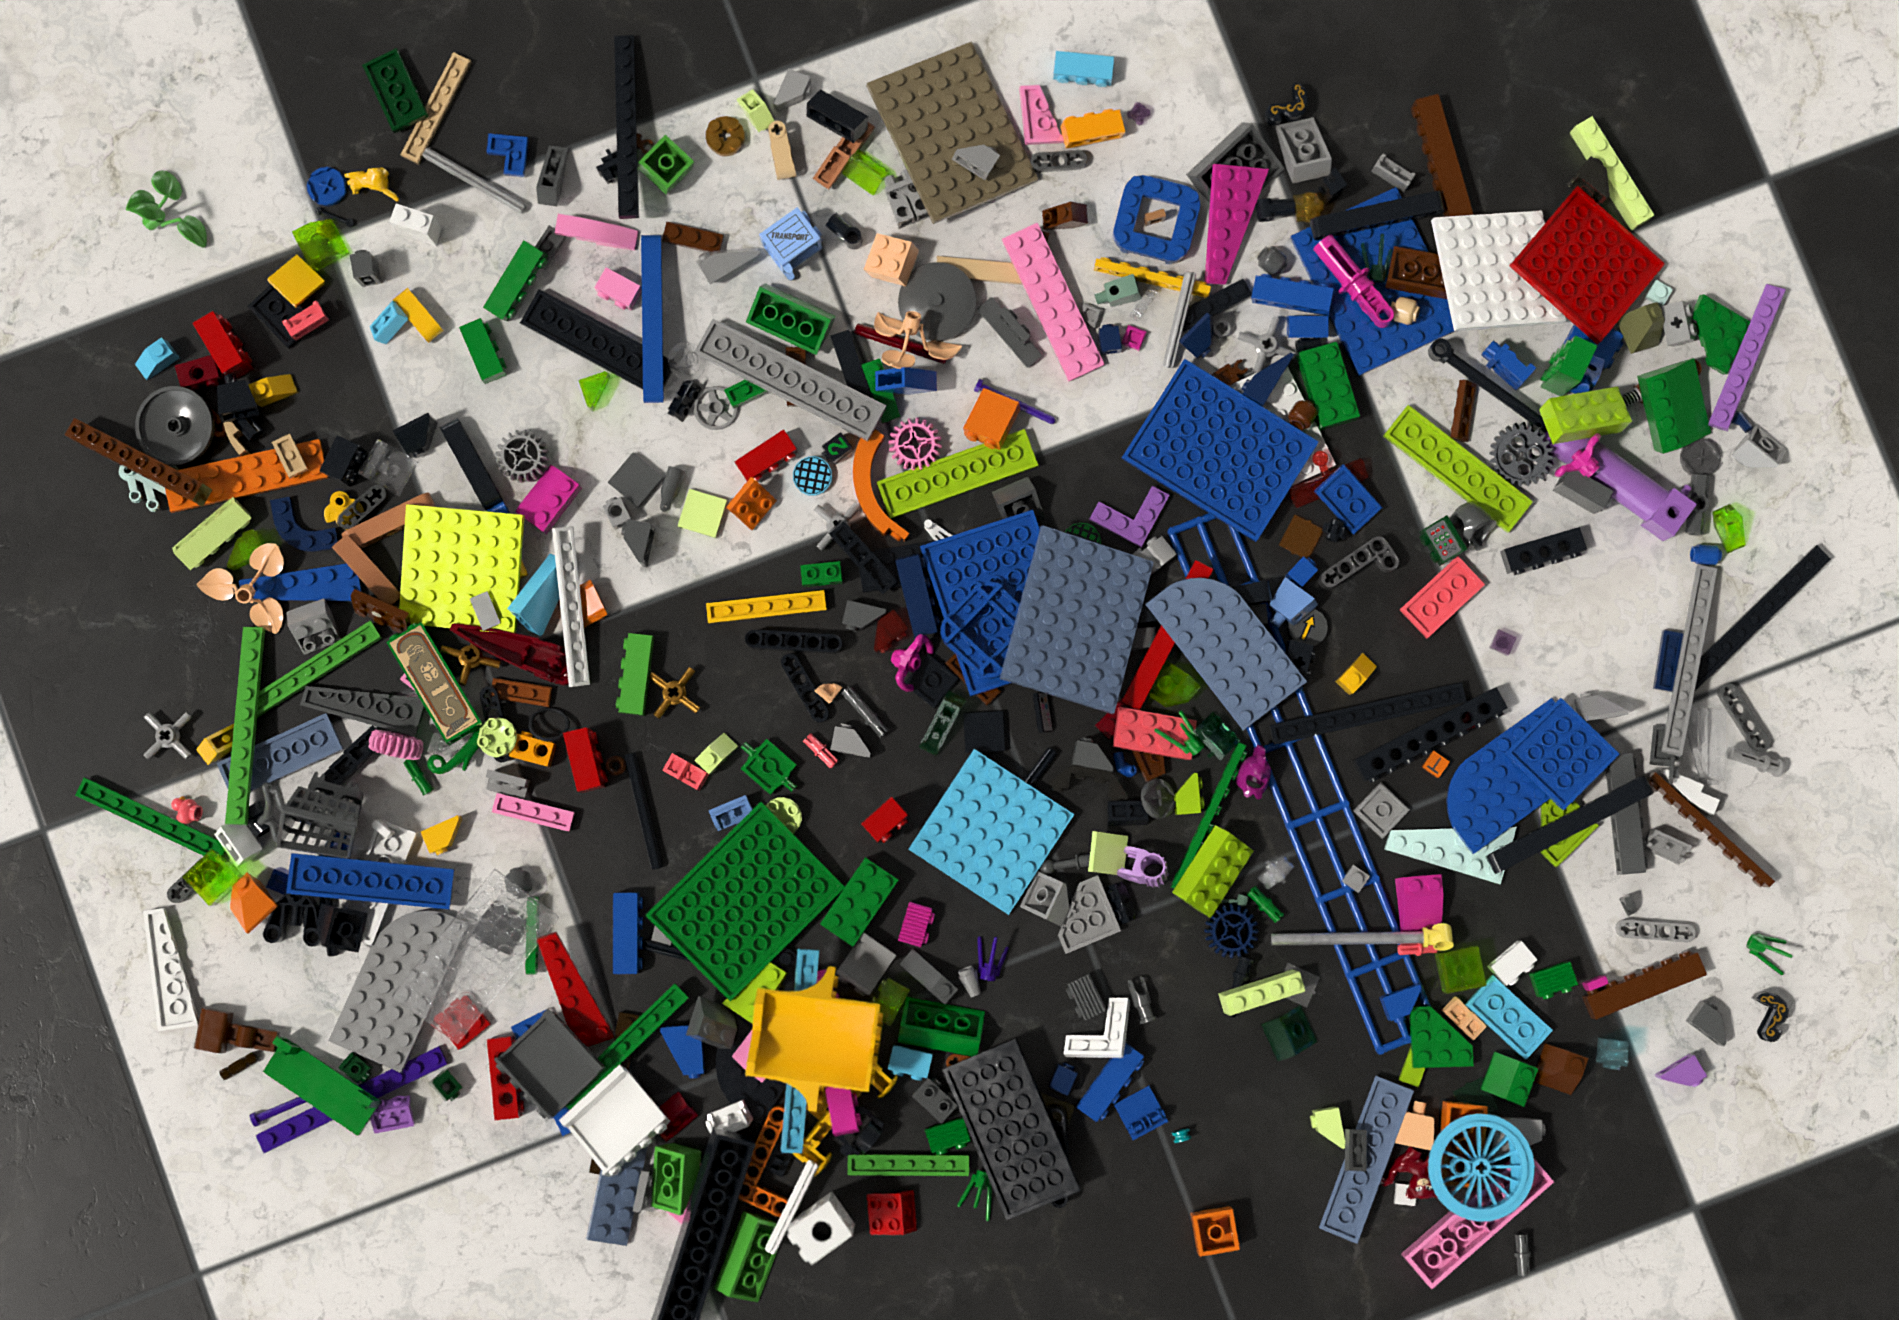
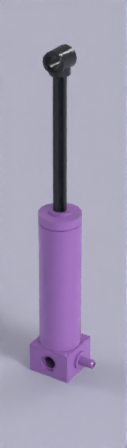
[1428,338,1697,541]

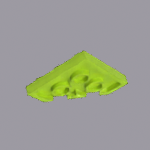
[1541,799,1599,867]

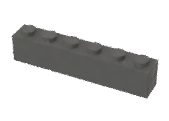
[1605,753,1648,875]

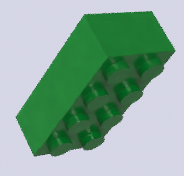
[1540,335,1597,396]
[1296,342,1360,431]
[820,857,899,947]

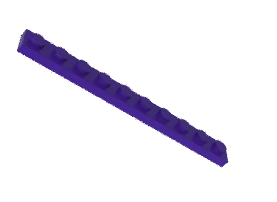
[255,1046,448,1153]

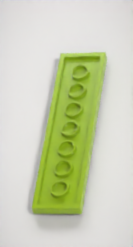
[1383,405,1533,533]
[877,429,1038,519]

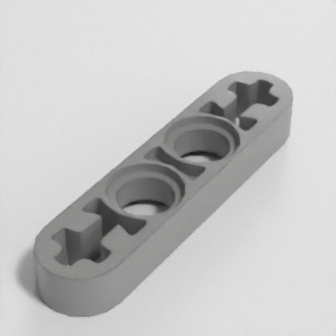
[1615,920,1696,942]

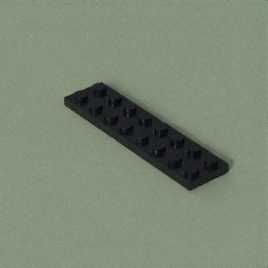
[520,289,677,390]

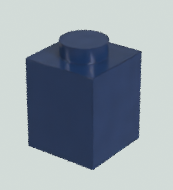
[1098,324,1122,355]
[1048,1062,1078,1096]

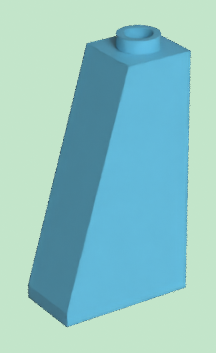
[507,554,560,637]

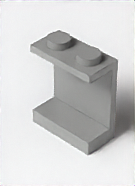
[836,932,896,996]

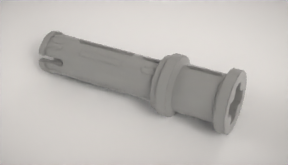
[1725,747,1785,777]

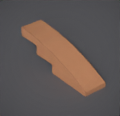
[812,122,875,190]
[332,534,400,605]

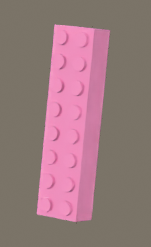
[1401,1158,1554,1289]

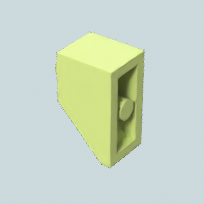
[736,89,774,132]
[695,733,738,775]
[1310,1106,1345,1149]

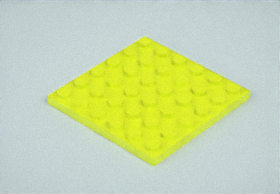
[399,504,525,633]

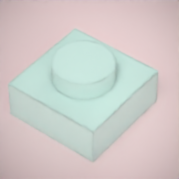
[1644,280,1673,307]

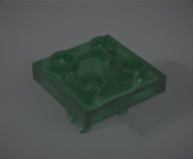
[1193,712,1240,760]

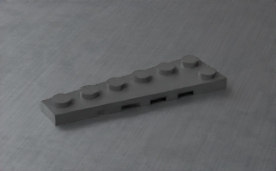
[300,686,425,737]

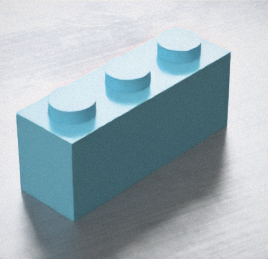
[1053,51,1114,87]

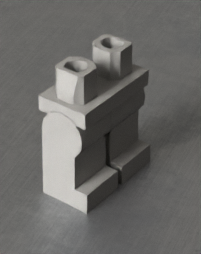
[884,169,929,229]

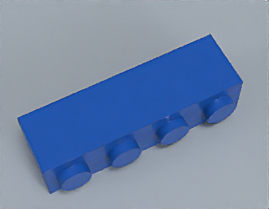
[1251,274,1334,316]
[613,893,643,974]
[1076,1043,1144,1122]

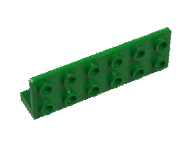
[263,1036,381,1136]

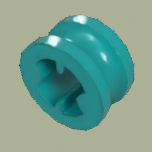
[1172,1128,1191,1143]

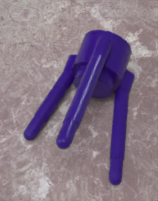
[978,936,1009,981]

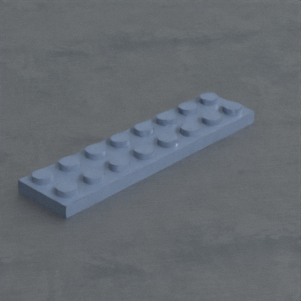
[1319,1076,1414,1244]

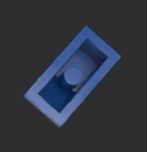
[1379,984,1422,1023]

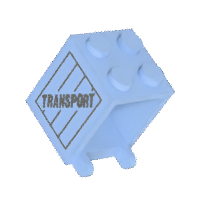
[759,207,823,281]

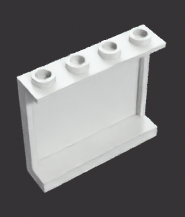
[559,1065,670,1177]

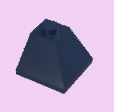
[1179,313,1213,359]

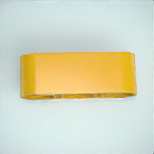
[393,287,444,343]

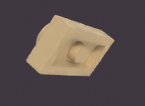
[272,434,308,479]

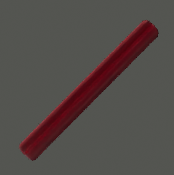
[854,324,947,364]

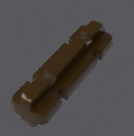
[219,1052,258,1080]

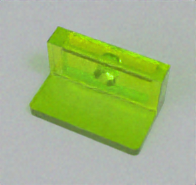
[842,149,891,195]

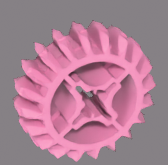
[889,418,942,470]
[369,730,424,760]

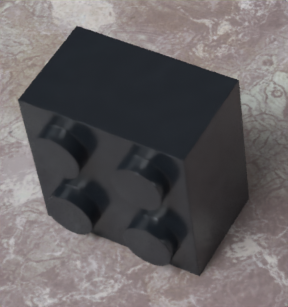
[319,435,367,487]

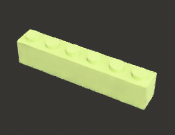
[1570,117,1654,231]

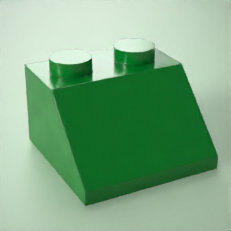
[1480,1052,1538,1107]

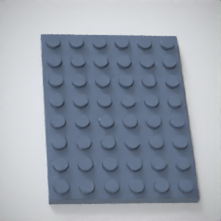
[1000,526,1154,714]

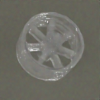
[1257,855,1294,889]

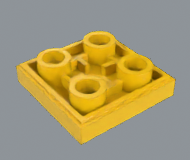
[267,255,325,308]

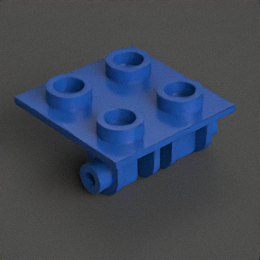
[1114,1086,1168,1140]

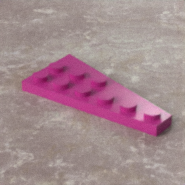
[1204,164,1269,285]

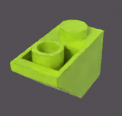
[1174,773,1204,815]

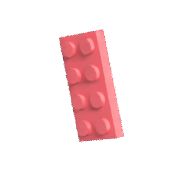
[1399,556,1485,639]
[1113,707,1197,760]

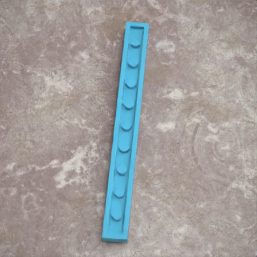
[781,949,819,1153]

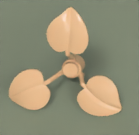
[874,311,962,369]
[197,543,284,634]

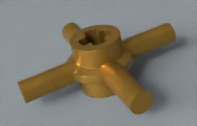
[440,643,501,686]
[648,667,701,719]

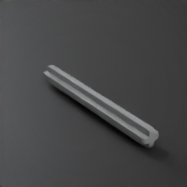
[1163,271,1196,368]

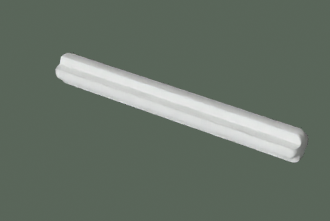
[765,1160,818,1254]

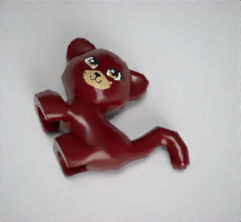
[1380,1146,1438,1199]

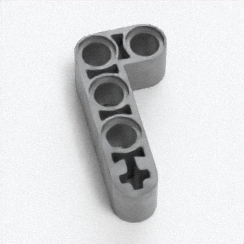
[1318,537,1399,589]

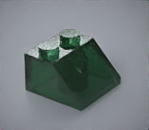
[1261,1005,1317,1061]

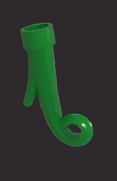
[427,728,480,774]

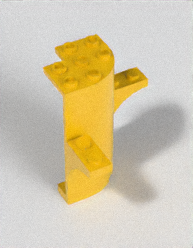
[745,966,883,1112]

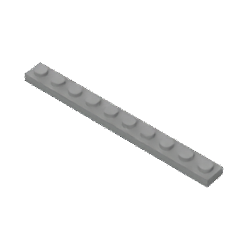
[1661,564,1718,756]

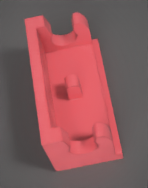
[282,301,329,341]

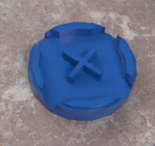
[307,167,347,207]

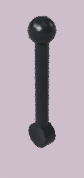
[315,207,354,228]

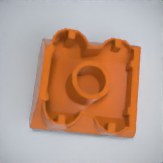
[558,579,608,628]

